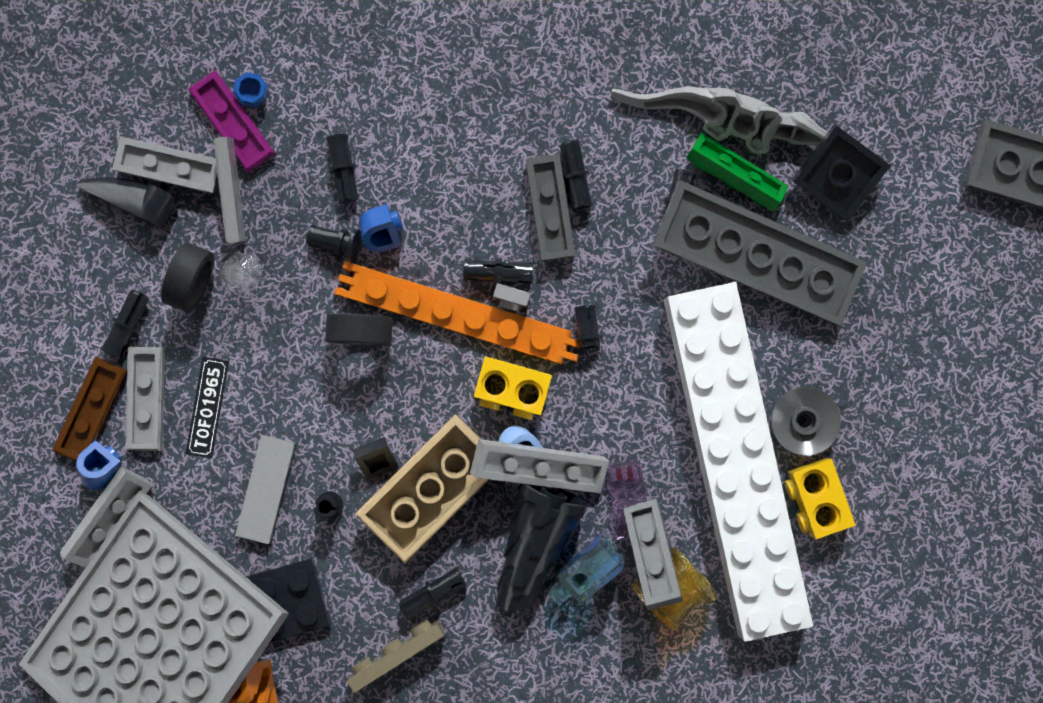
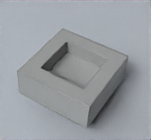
[493,283,530,312]

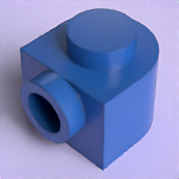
[359,204,404,252]
[76,440,122,490]

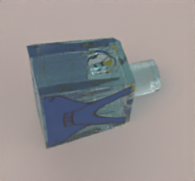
[549,530,626,607]

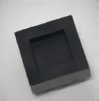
[353,437,399,481]

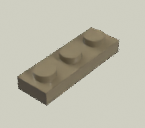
[347,619,445,693]

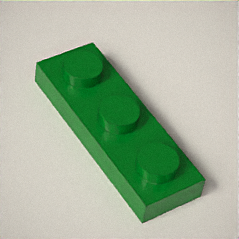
[686,133,789,212]

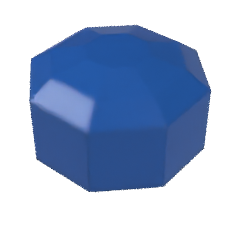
[233,72,268,109]

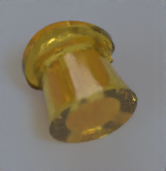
[631,547,716,633]

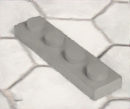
[470,439,610,493]

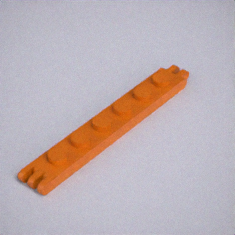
[334,261,580,364]

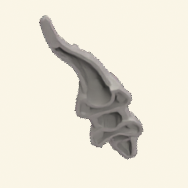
[611,86,827,155]

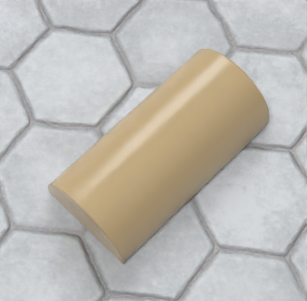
[355,414,489,563]

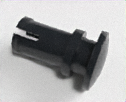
[306,224,362,263]

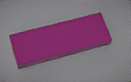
[188,70,276,173]

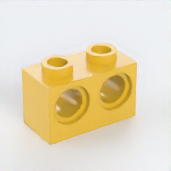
[474,356,552,420]
[784,458,856,539]

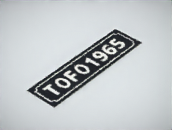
[185,356,229,459]

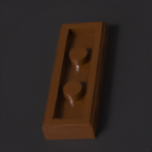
[52,356,127,462]

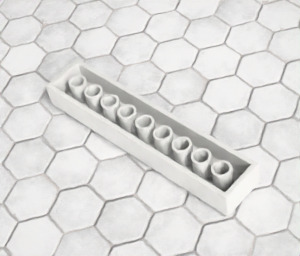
[664,282,813,642]

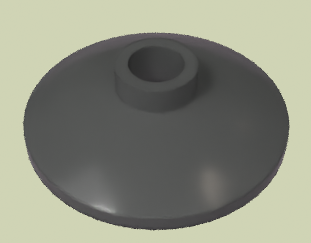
[771,386,841,456]

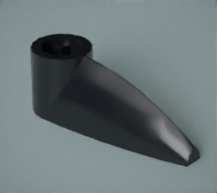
[76,177,178,229]

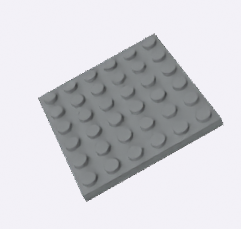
[19,492,289,703]

